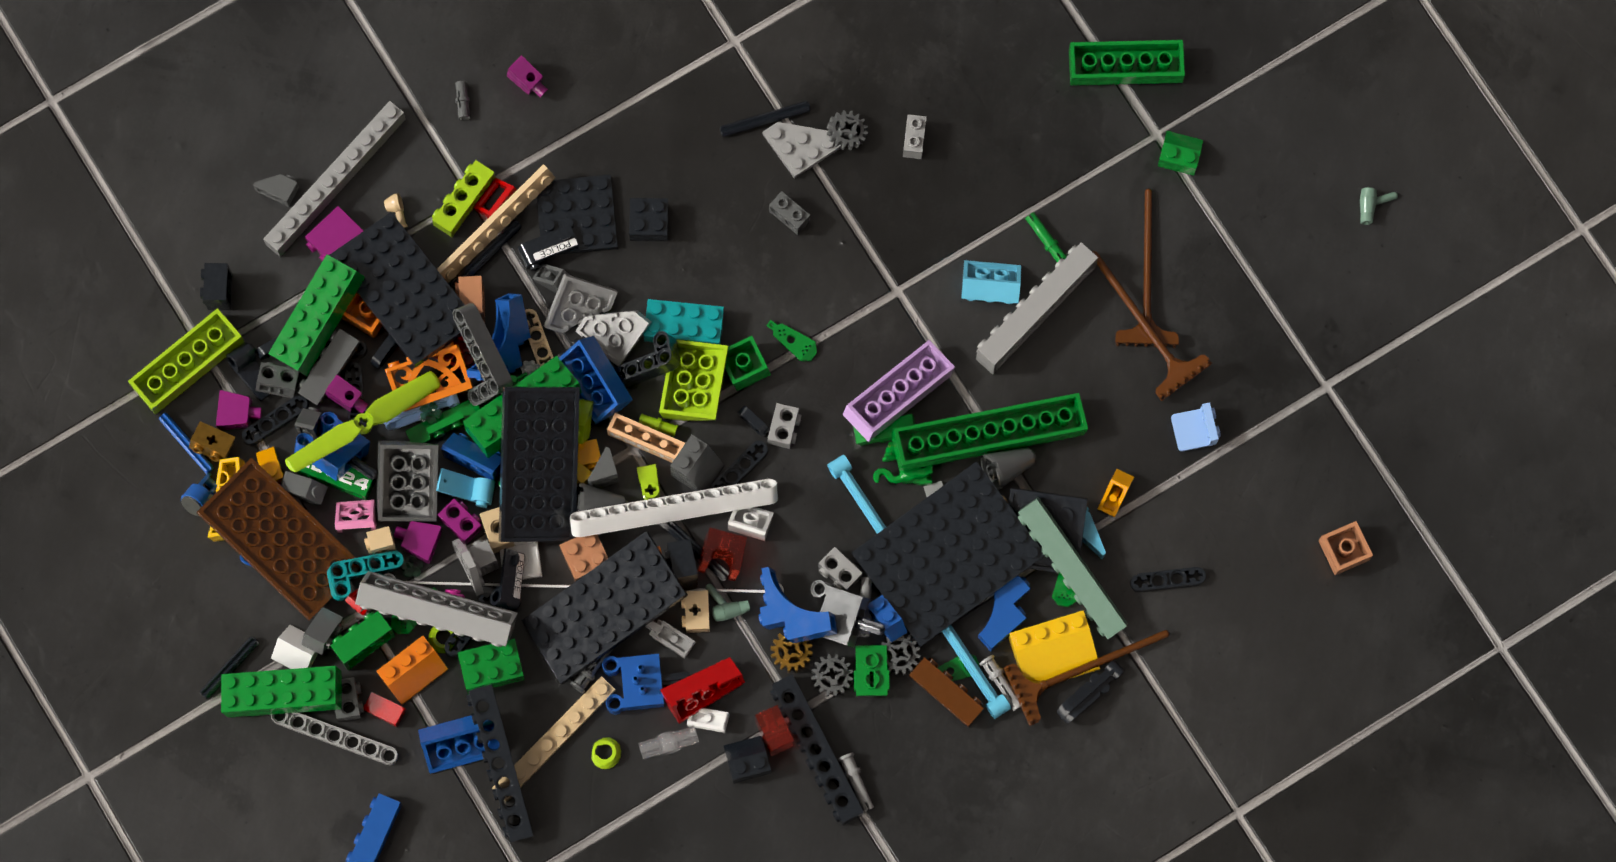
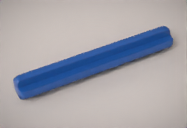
[159,413,214,474]

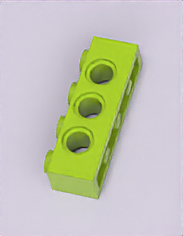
[432,160,496,237]

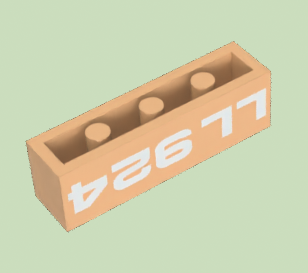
[607,413,685,463]

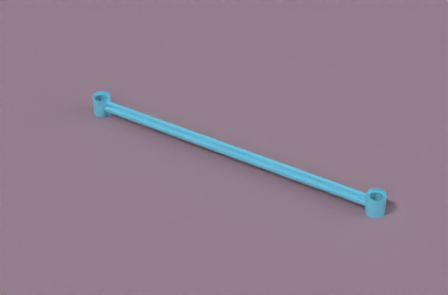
[827,454,1011,719]

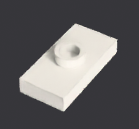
[687,708,730,733]

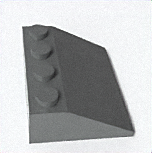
[376,441,438,521]

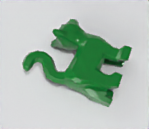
[873,442,933,485]

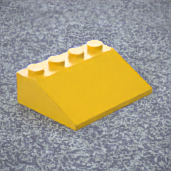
[1008,610,1100,681]

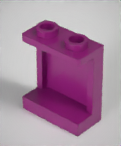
[305,206,363,261]

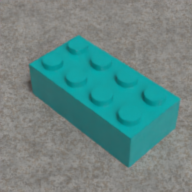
[643,299,724,345]

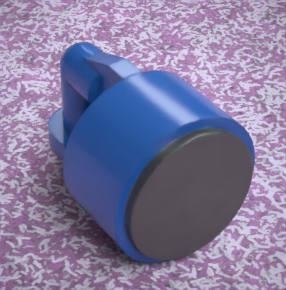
[181,472,217,516]

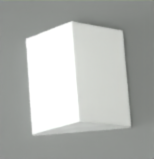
[728,507,774,541]
[271,625,318,669]

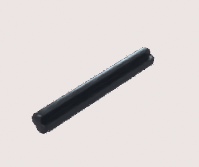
[200,636,259,699]

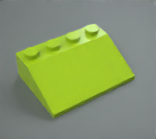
[659,339,728,421]

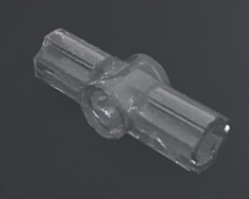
[638,726,699,760]

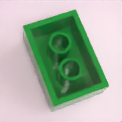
[330,611,395,671]
[458,639,525,694]

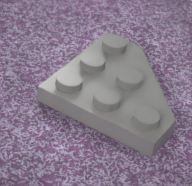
[762,122,841,179]
[544,274,618,333]
[575,310,651,366]
[452,538,485,596]

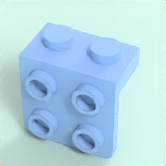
[1171,403,1221,451]

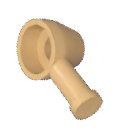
[384,193,408,229]

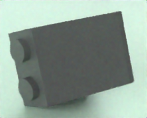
[670,434,725,491]

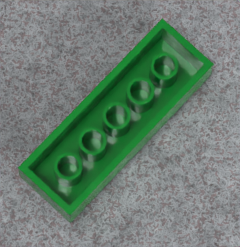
[1069,40,1185,85]
[268,255,365,376]
[463,356,582,458]
[221,666,342,718]

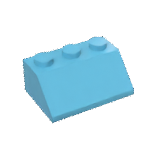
[961,260,1021,304]

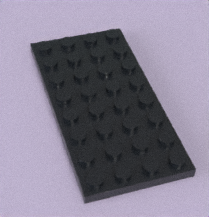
[329,212,465,368]
[499,386,580,542]
[522,531,688,684]

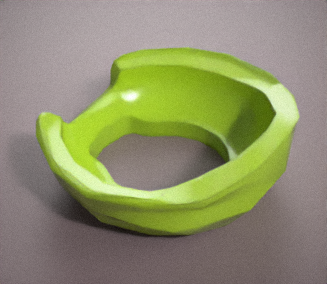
[428,626,459,653]
[591,737,621,769]

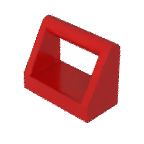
[473,178,517,218]

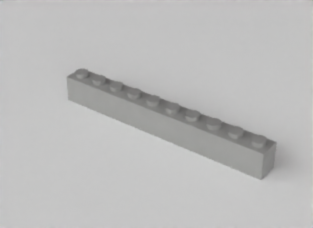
[263,101,406,257]

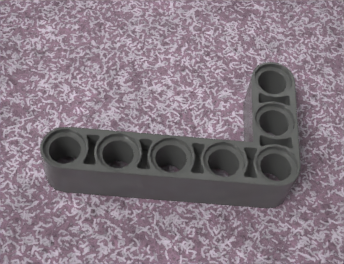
[453,303,513,406]

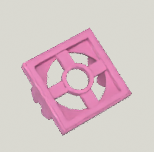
[335,500,377,533]

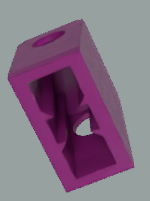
[507,55,548,98]
[325,375,369,413]
[216,390,262,430]
[394,521,443,564]

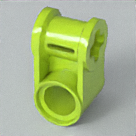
[637,464,660,500]

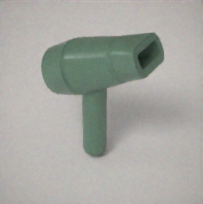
[1360,187,1398,225]
[706,584,750,622]

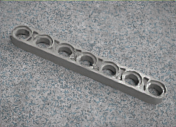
[271,713,398,765]

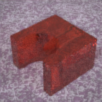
[698,527,747,581]
[755,705,794,757]

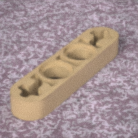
[525,309,554,367]

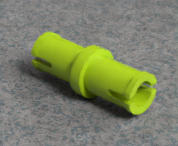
[638,413,678,437]

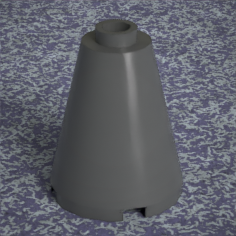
[981,447,1036,490]
[576,483,628,512]

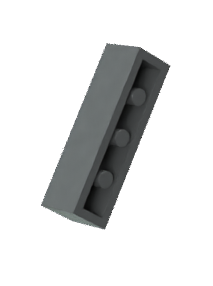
[298,329,361,406]

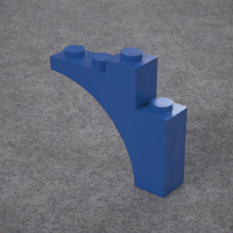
[466,293,531,380]
[759,567,838,643]
[978,576,1030,652]

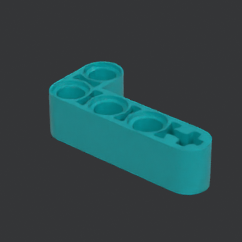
[327,551,404,601]

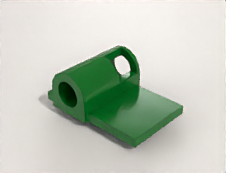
[854,645,889,696]

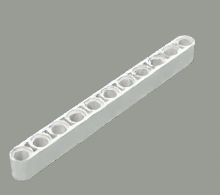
[570,479,778,537]

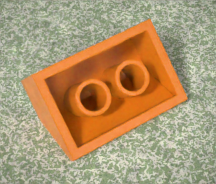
[376,636,448,705]

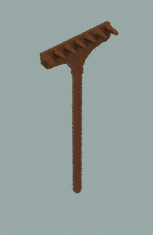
[1115,189,1179,348]
[1092,251,1213,401]
[1003,630,1170,726]

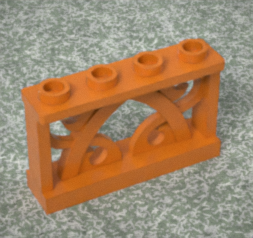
[385,342,474,411]

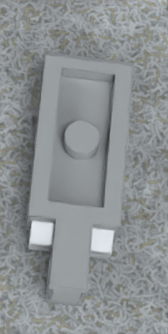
[645,620,696,659]

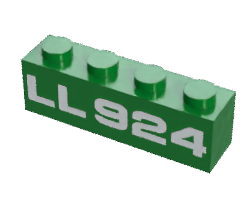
[296,464,376,500]

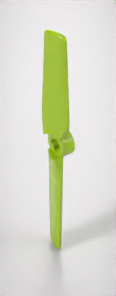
[285,371,440,472]

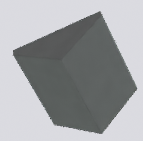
[588,447,619,488]

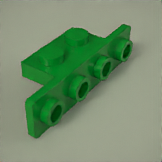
[406,400,480,443]

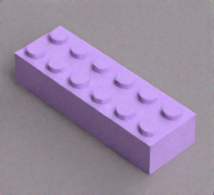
[843,340,955,442]

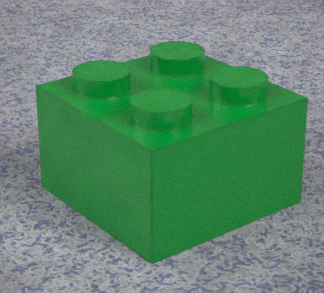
[725,336,771,391]

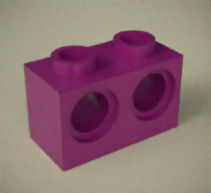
[437,499,482,545]

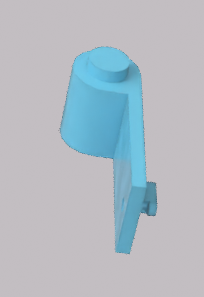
[436,468,496,508]

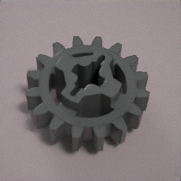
[827,110,868,150]
[881,635,920,676]
[811,654,853,697]

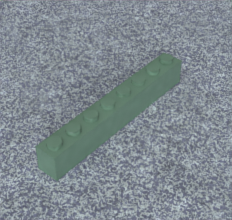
[1018,497,1128,639]

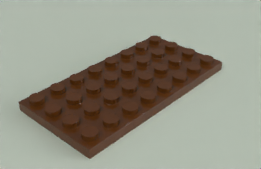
[197,458,360,621]

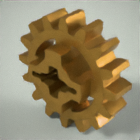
[771,633,813,673]

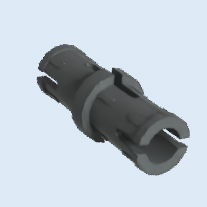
[455,81,470,120]

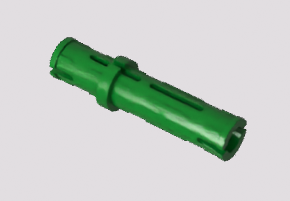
[1025,212,1067,263]

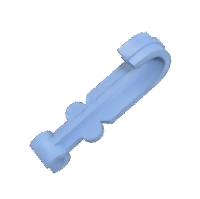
[383,393,460,430]

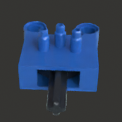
[294,412,378,481]
[602,654,690,715]

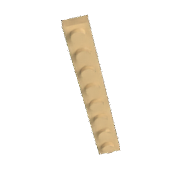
[437,164,555,283]
[492,676,616,803]

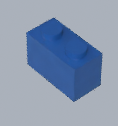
[868,595,907,643]

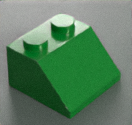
[1158,131,1203,176]

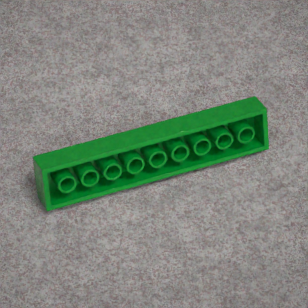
[891,393,1088,471]

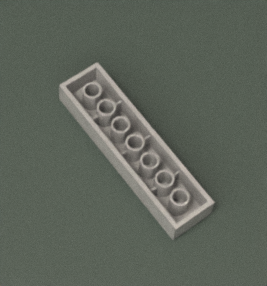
[976,242,1098,374]
[355,571,518,647]

